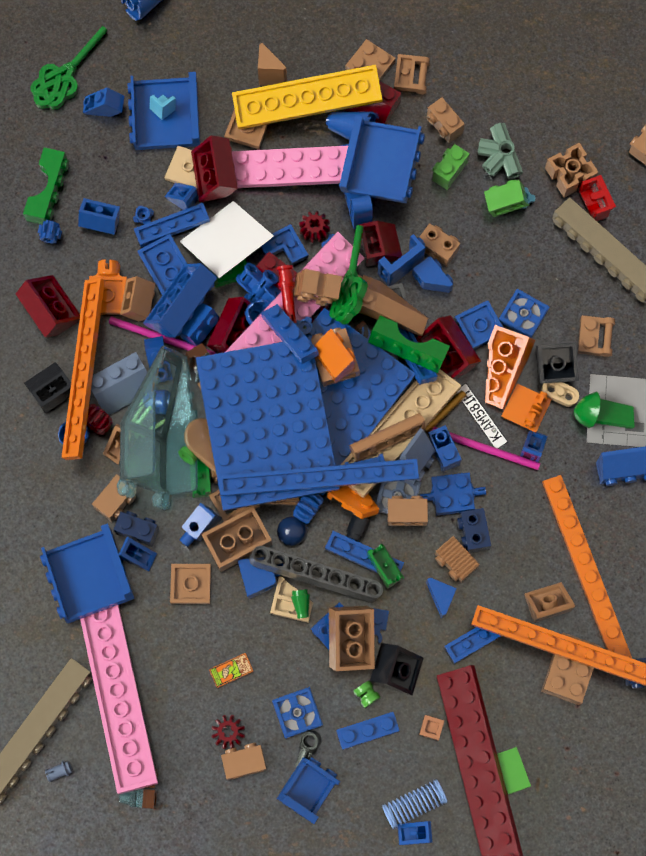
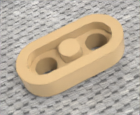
[542,382,579,407]

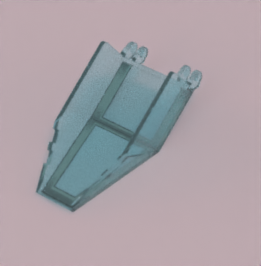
[117,346,198,510]

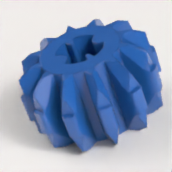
[293,494,323,524]

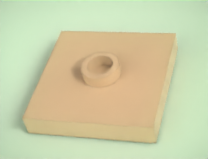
[165,146,197,189]

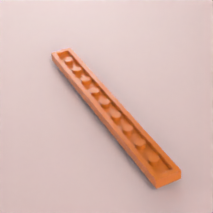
[61,278,105,460]
[542,475,632,658]
[471,605,646,686]

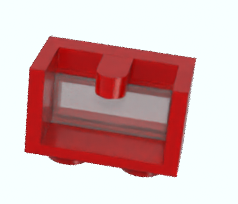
[579,175,616,221]

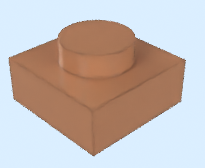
[419,715,444,741]

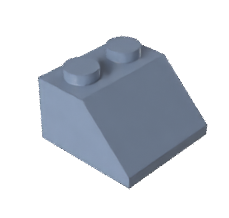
[399,428,435,486]

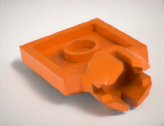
[89,259,128,315]

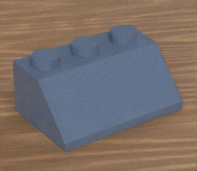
[91,352,156,416]

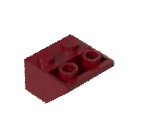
[359,221,402,267]

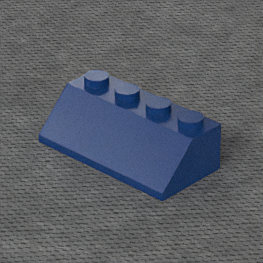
[143,263,217,338]
[596,446,646,486]

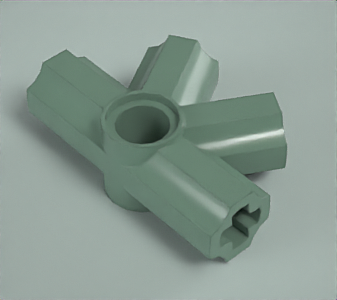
[478,123,523,179]

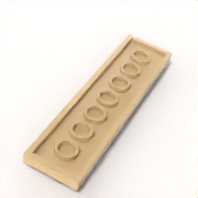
[341,370,461,498]

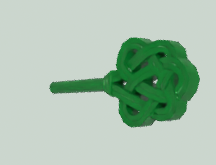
[31,26,108,110]
[329,225,368,325]

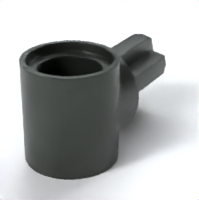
[295,731,321,767]

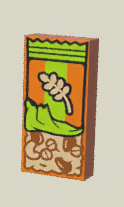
[209,653,254,688]

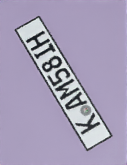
[456,383,508,449]

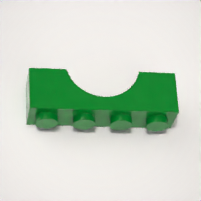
[23,147,69,224]
[368,315,450,373]

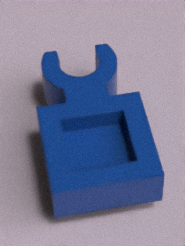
[373,608,389,644]

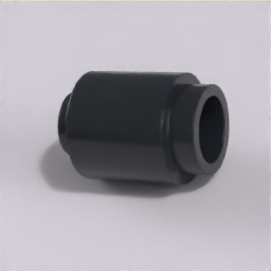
[346,514,371,542]

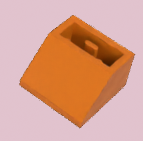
[314,329,355,383]

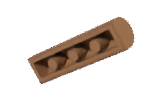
[349,413,426,462]

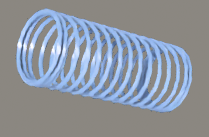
[382,779,448,829]

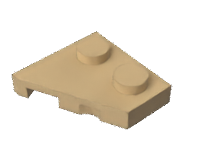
[270,576,313,623]

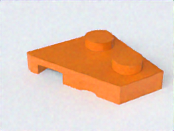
[327,486,379,519]

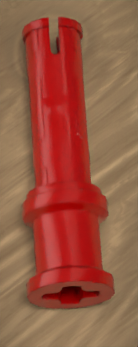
[276,265,297,324]

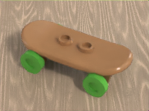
[178,418,216,473]

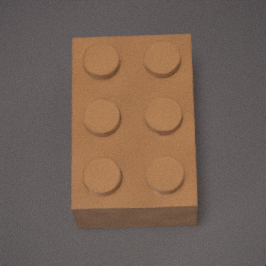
[201,506,273,572]
[329,606,375,671]
[541,633,601,705]

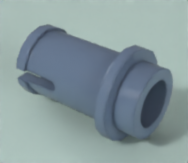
[45,761,73,782]

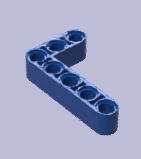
[339,144,373,229]

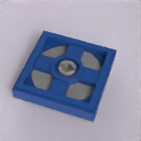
[499,289,550,338]
[272,687,323,739]

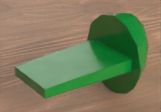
[574,391,635,429]

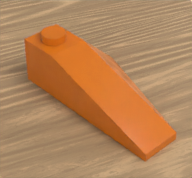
[485,325,535,409]

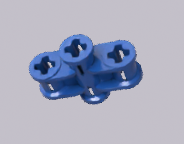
[236,263,281,303]

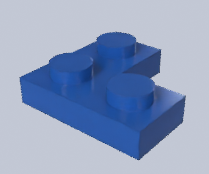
[261,224,309,265]

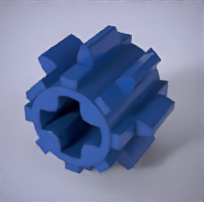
[38,220,62,244]

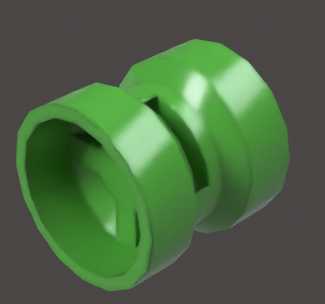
[354,680,381,708]

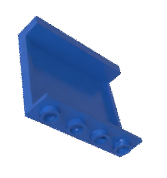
[127,72,200,150]
[339,115,425,204]
[40,523,135,624]

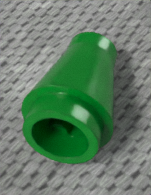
[290,589,310,619]

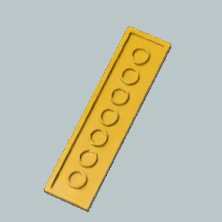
[232,65,383,129]

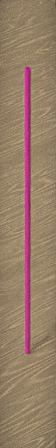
[109,317,540,470]

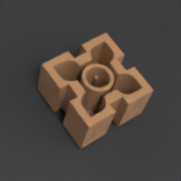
[545,143,599,198]
[293,269,342,306]

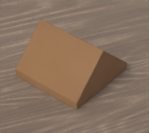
[258,43,287,86]
[524,582,575,623]

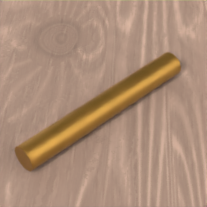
[424,390,467,434]

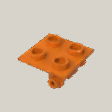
[501,384,552,433]

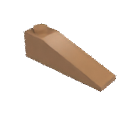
[359,275,428,336]

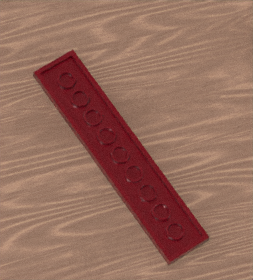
[437,665,523,856]

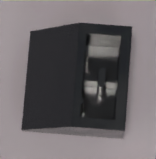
[24,362,71,413]

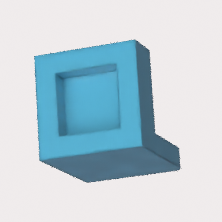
[150,95,176,120]

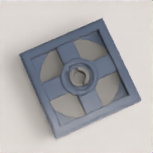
[376,481,421,514]

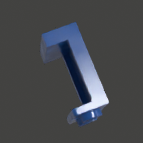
[377,234,425,286]
[276,757,340,824]

